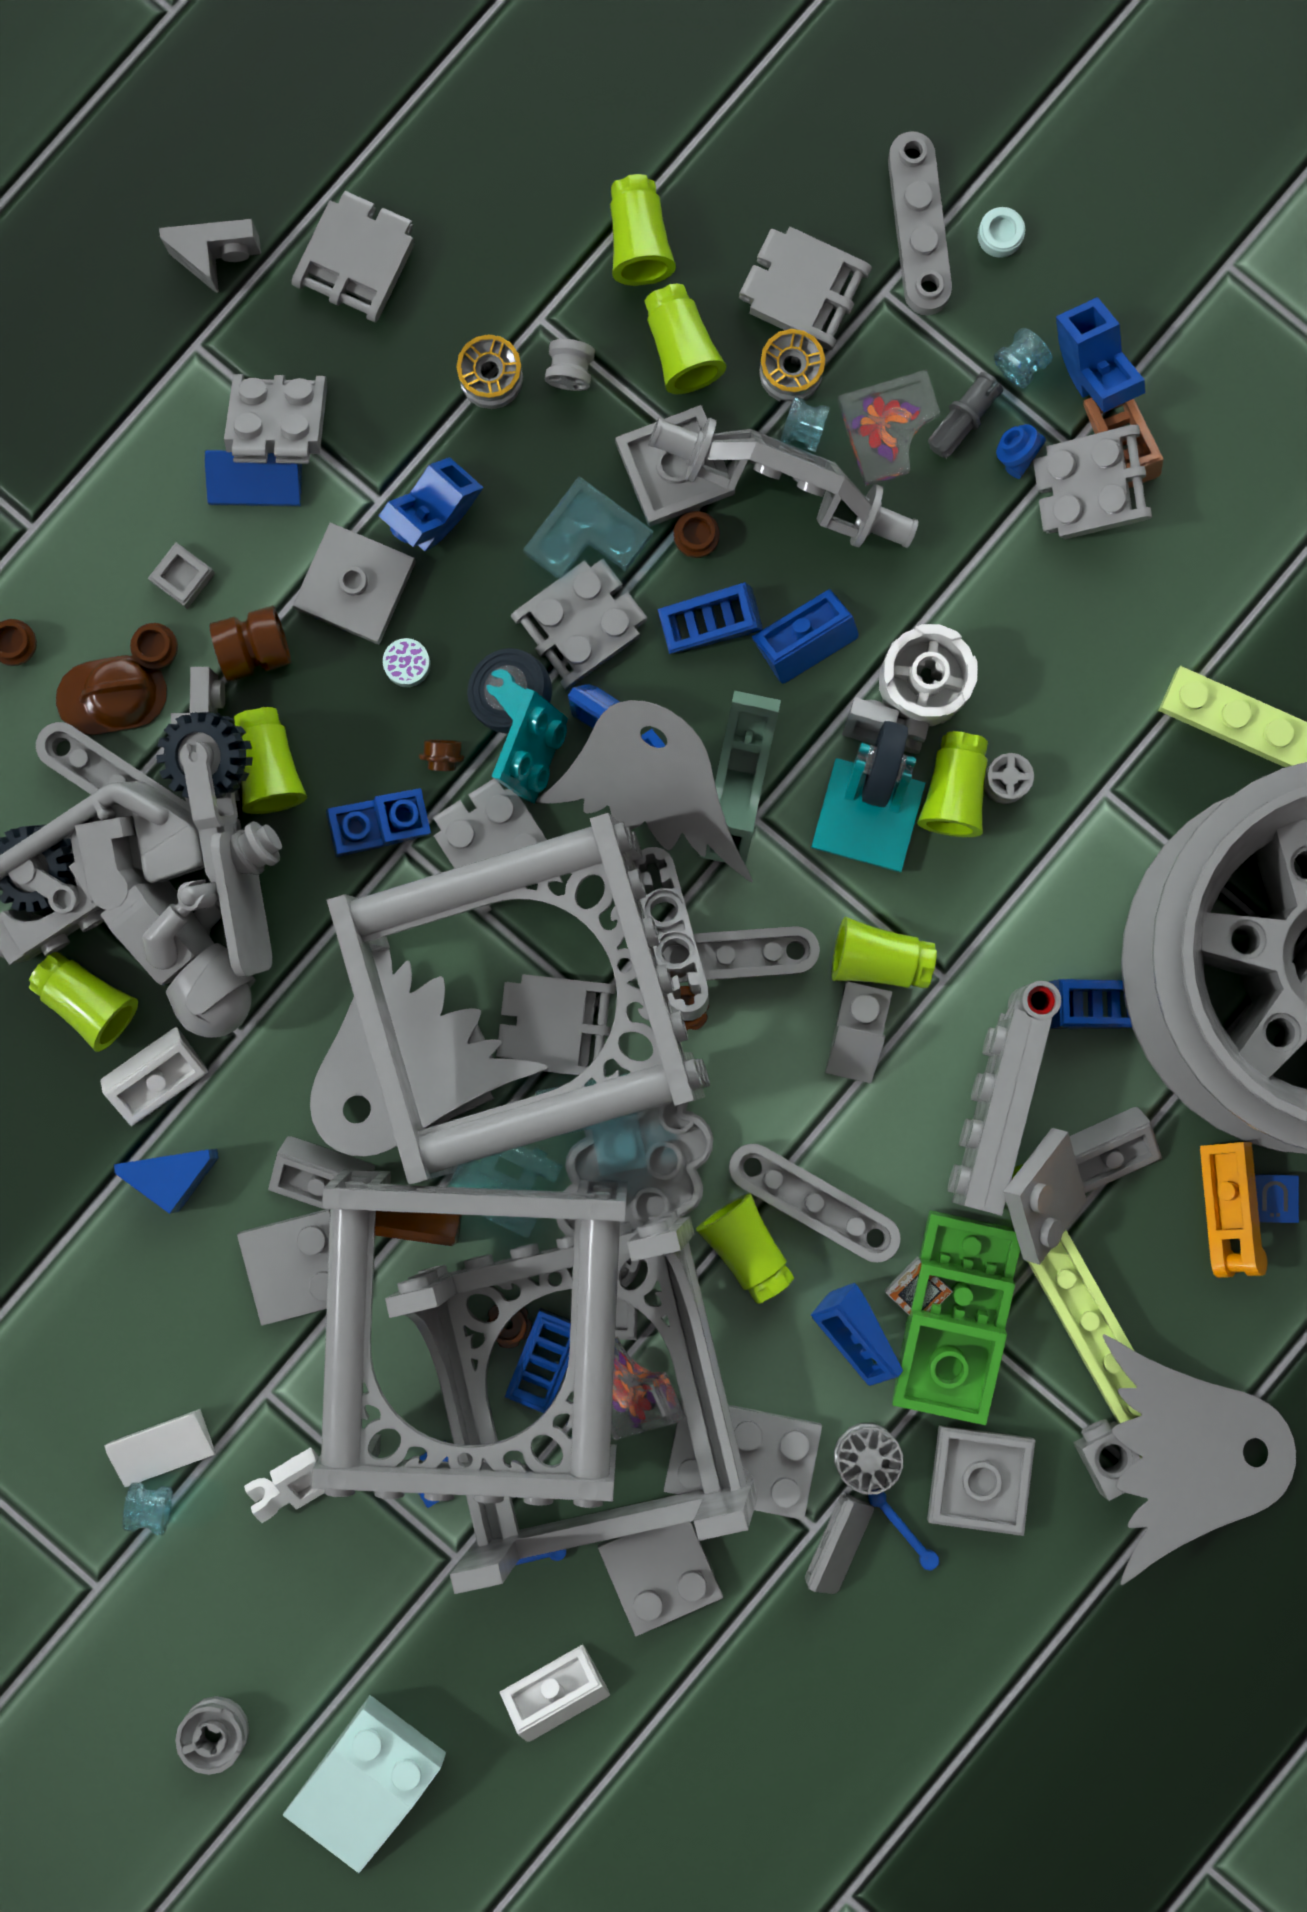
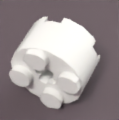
[879,624,977,726]

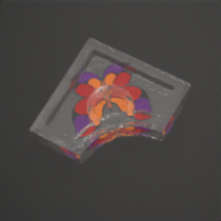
[838,369,940,486]
[611,1337,685,1440]

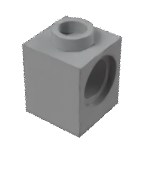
[1073,1419,1141,1501]

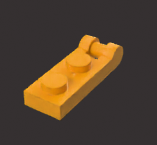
[1200,1142,1267,1278]

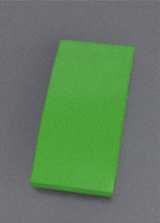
[892,1210,1020,1425]

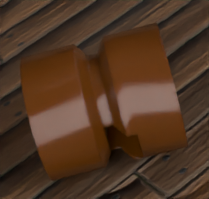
[209,605,292,682]

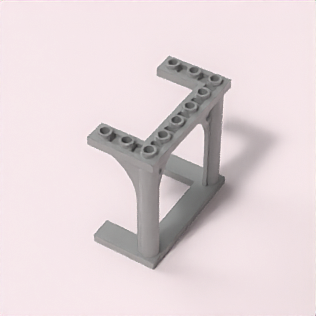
[327,813,710,1185]
[312,1169,628,1508]
[385,1211,758,1594]

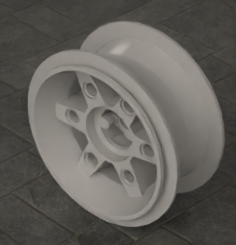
[1121,762,1307,1154]

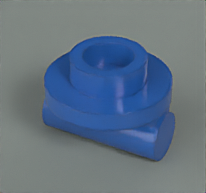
[996,424,1046,479]

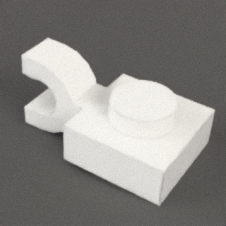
[244,1447,325,1523]

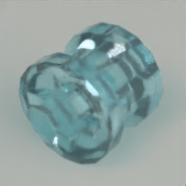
[994,328,1053,388]
[781,396,830,452]
[123,1482,173,1536]

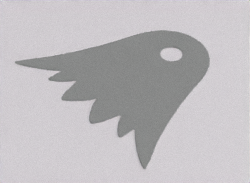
[536,700,753,883]
[310,937,548,1157]
[1103,1334,1296,1585]

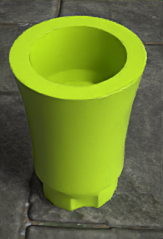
[610,174,676,286]
[644,283,727,394]
[234,707,307,814]
[917,731,988,837]
[831,916,937,988]
[29,952,138,1052]
[696,1193,795,1304]

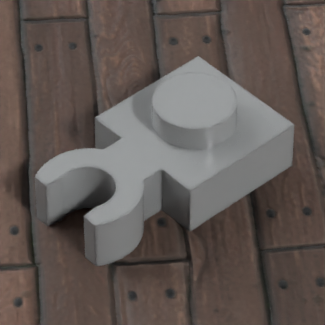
[842,697,929,754]

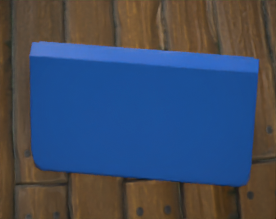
[205,450,302,506]
[752,589,859,684]

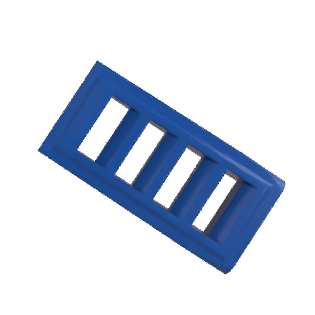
[658,582,763,655]
[568,684,620,729]
[1050,979,1132,1029]
[811,1283,903,1386]
[504,1308,571,1413]

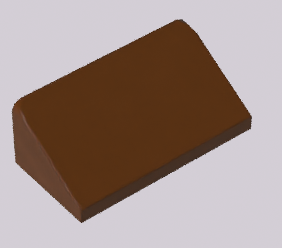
[375,1211,462,1246]

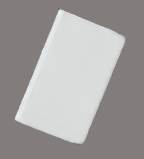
[100,1027,208,1127]
[104,1409,216,1487]
[500,1644,610,1742]

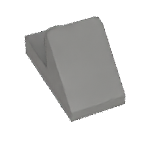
[159,219,261,293]
[825,981,892,1084]

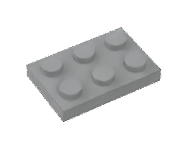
[664,1399,822,1520]

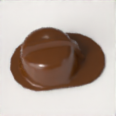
[56,655,167,735]

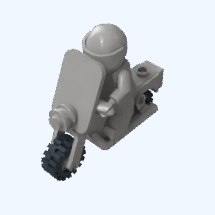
[0,712,282,1038]

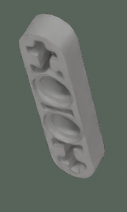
[635,847,709,1021]

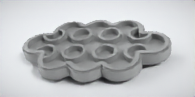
[556,1102,713,1287]

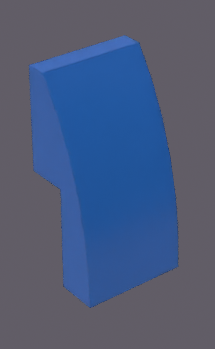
[326,788,431,857]

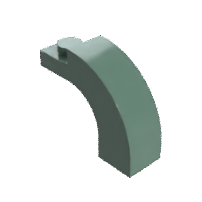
[699,690,781,865]

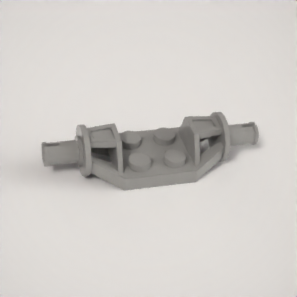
[648,417,918,548]

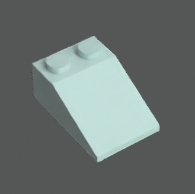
[283,1695,446,1873]

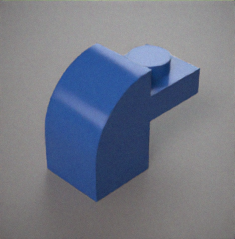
[1056,297,1145,413]
[379,457,484,552]

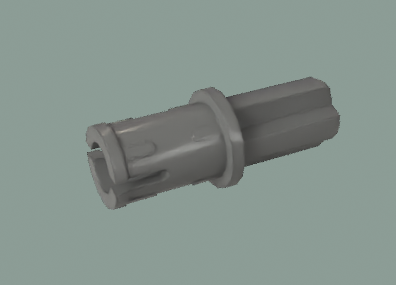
[928,372,1003,458]

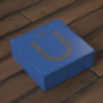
[1255,1174,1299,1223]

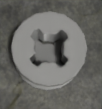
[545,339,595,391]
[984,753,1034,804]

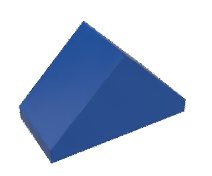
[114,1149,219,1214]

